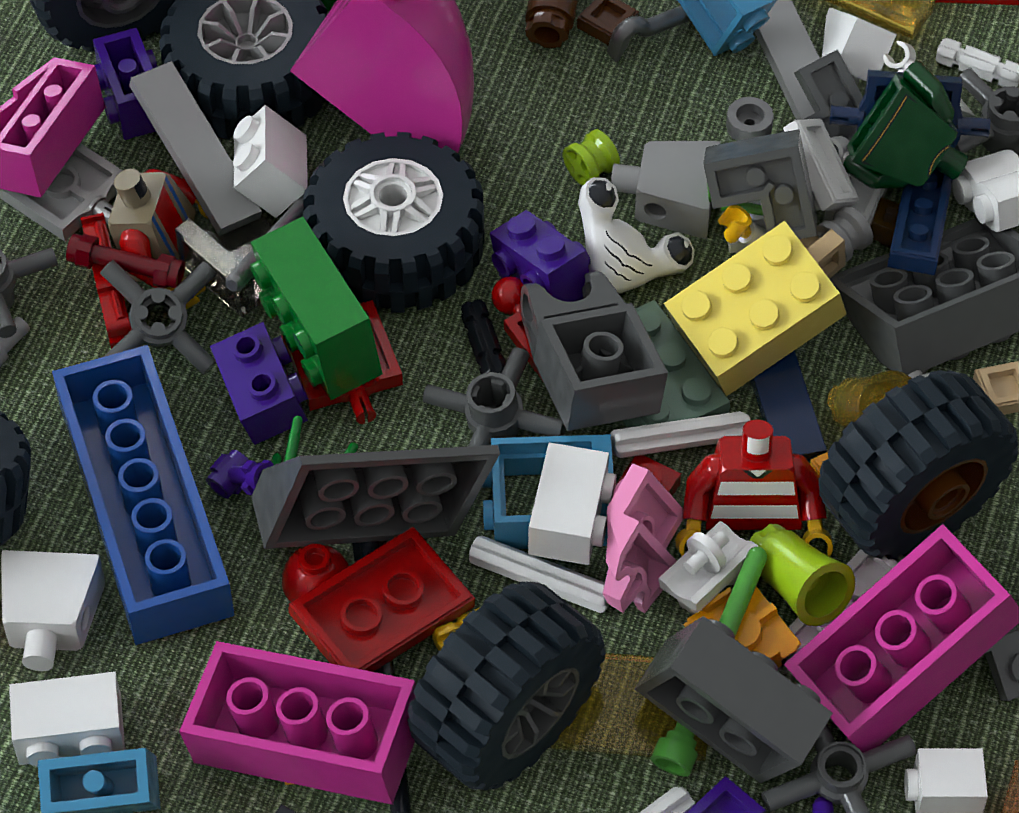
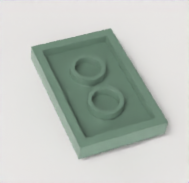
[623,300,730,428]

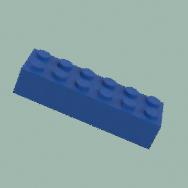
[52,345,235,645]

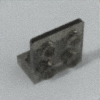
[175,216,273,318]

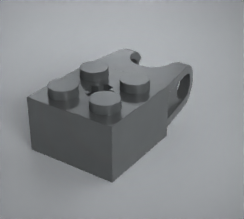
[520,271,668,431]

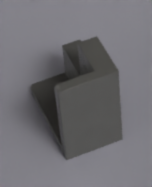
[703,129,817,239]

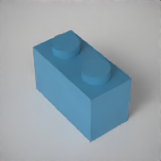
[38,748,160,813]

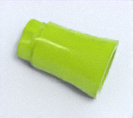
[749,524,855,626]

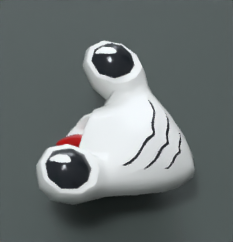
[578,177,695,294]

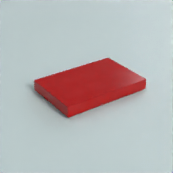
[288,527,475,672]

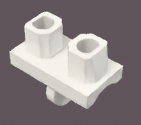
[658,521,758,615]

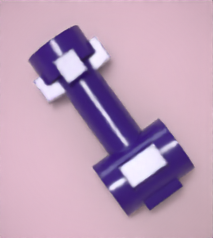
[206,449,274,499]

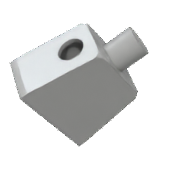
[611,141,720,239]

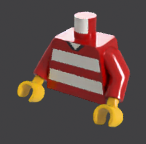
[675,419,833,557]

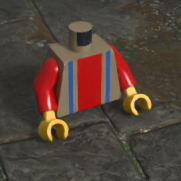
[108,168,208,309]

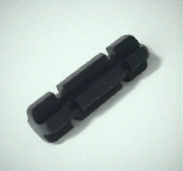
[461,299,506,374]

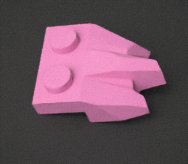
[603,463,683,613]

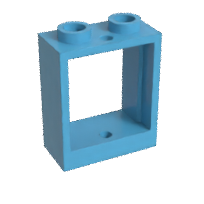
[678,0,777,57]
[482,434,614,549]

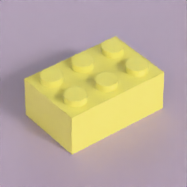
[664,221,847,397]

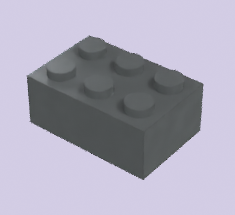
[634,616,833,784]

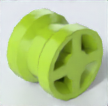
[563,129,620,186]

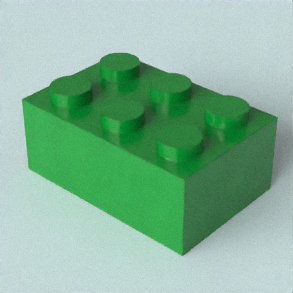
[250,216,383,400]

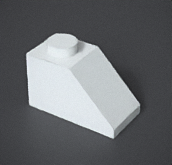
[822,7,897,85]

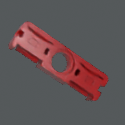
[80,213,132,349]

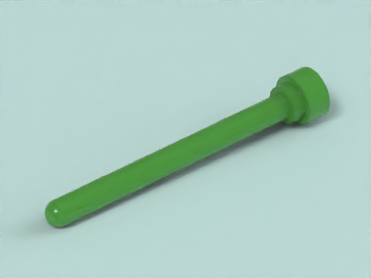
[651,547,767,777]

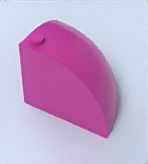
[290,0,474,153]

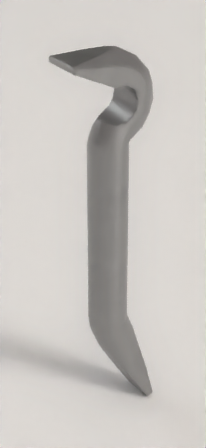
[607,6,691,62]

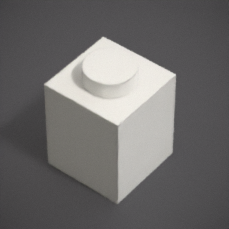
[904,748,988,813]

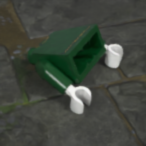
[831,41,968,189]

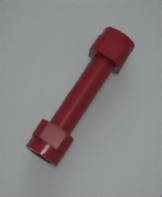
[66,234,185,289]

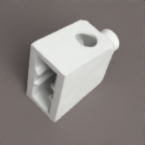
[1,550,105,671]

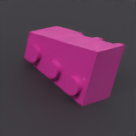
[0,57,105,198]

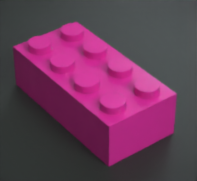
[784,524,1019,753]
[179,641,416,805]

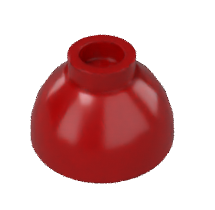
[282,543,350,602]

